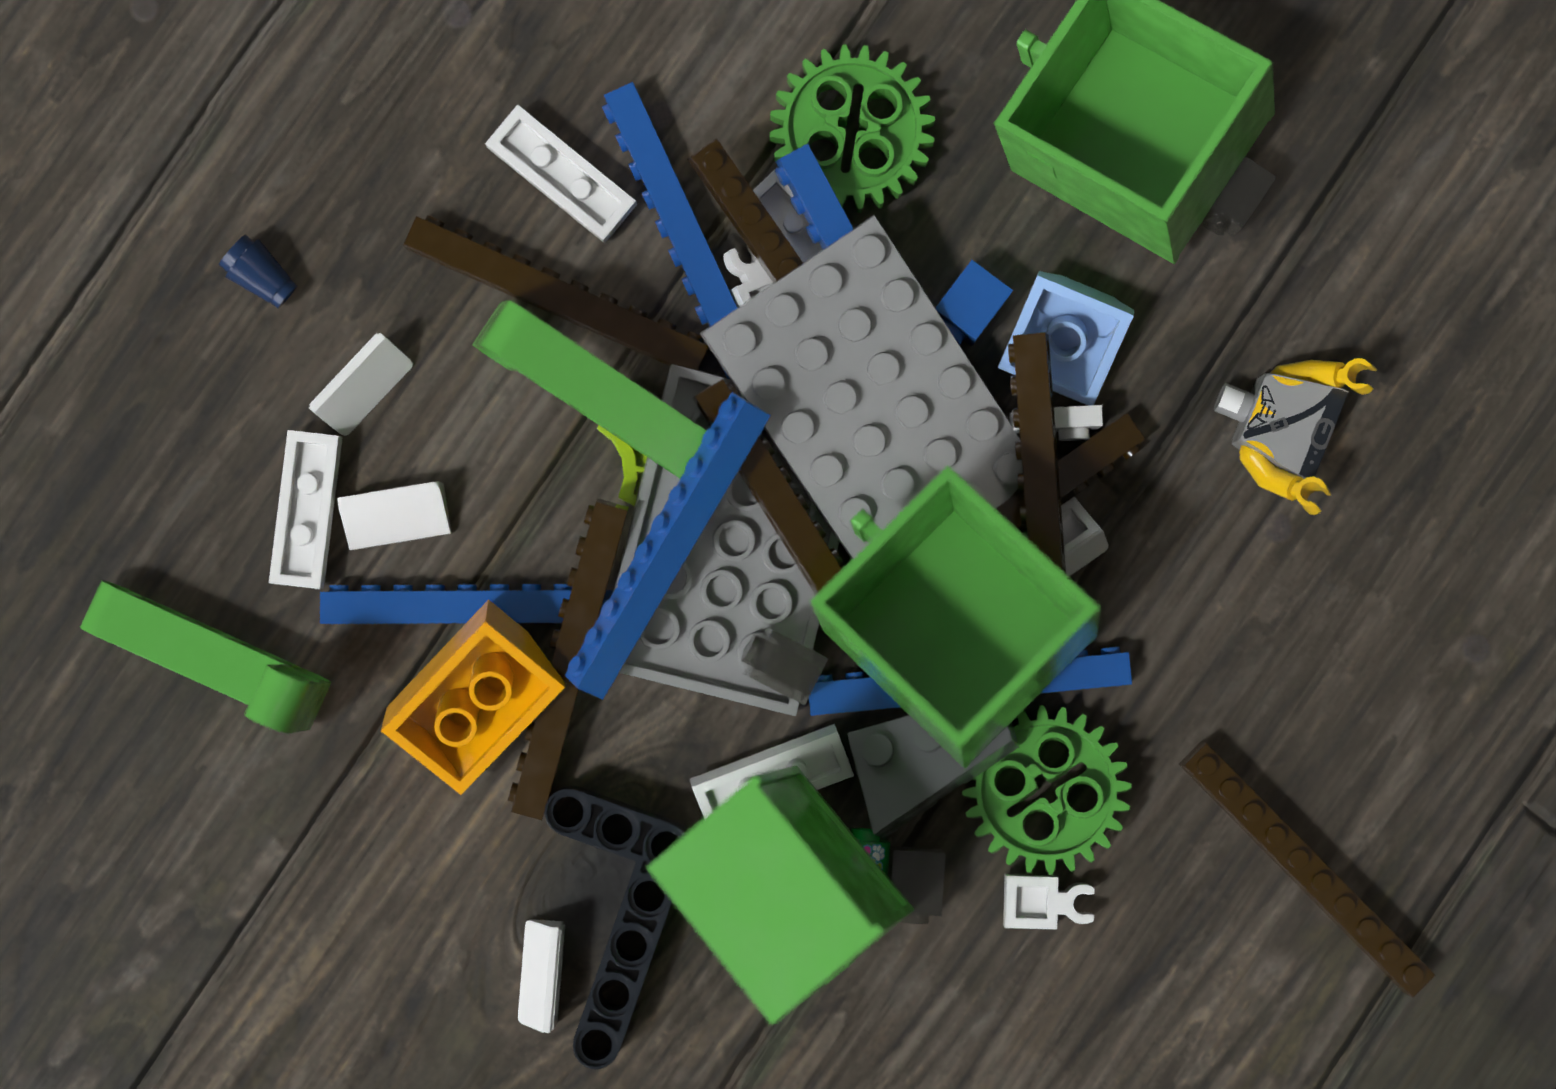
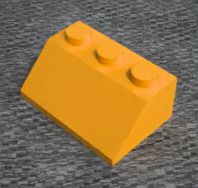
[381,599,565,795]

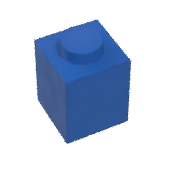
[935,260,1013,346]

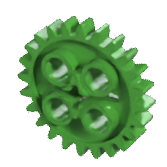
[770,45,935,213]
[962,705,1131,875]

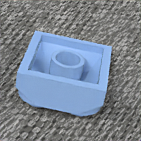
[998,271,1134,406]

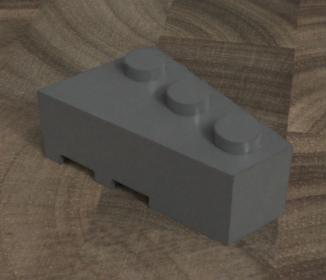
[847,715,1019,839]

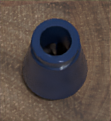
[219,234,298,309]

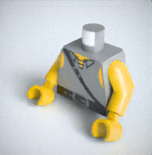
[1214,358,1377,515]

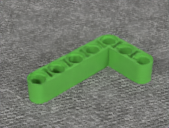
[472,300,706,479]
[80,580,332,734]

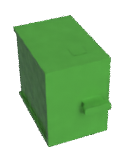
[994,0,1275,265]
[810,466,1100,769]
[647,766,915,1025]

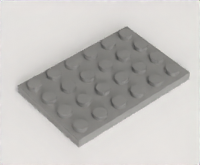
[700,216,1023,560]
[613,364,839,716]

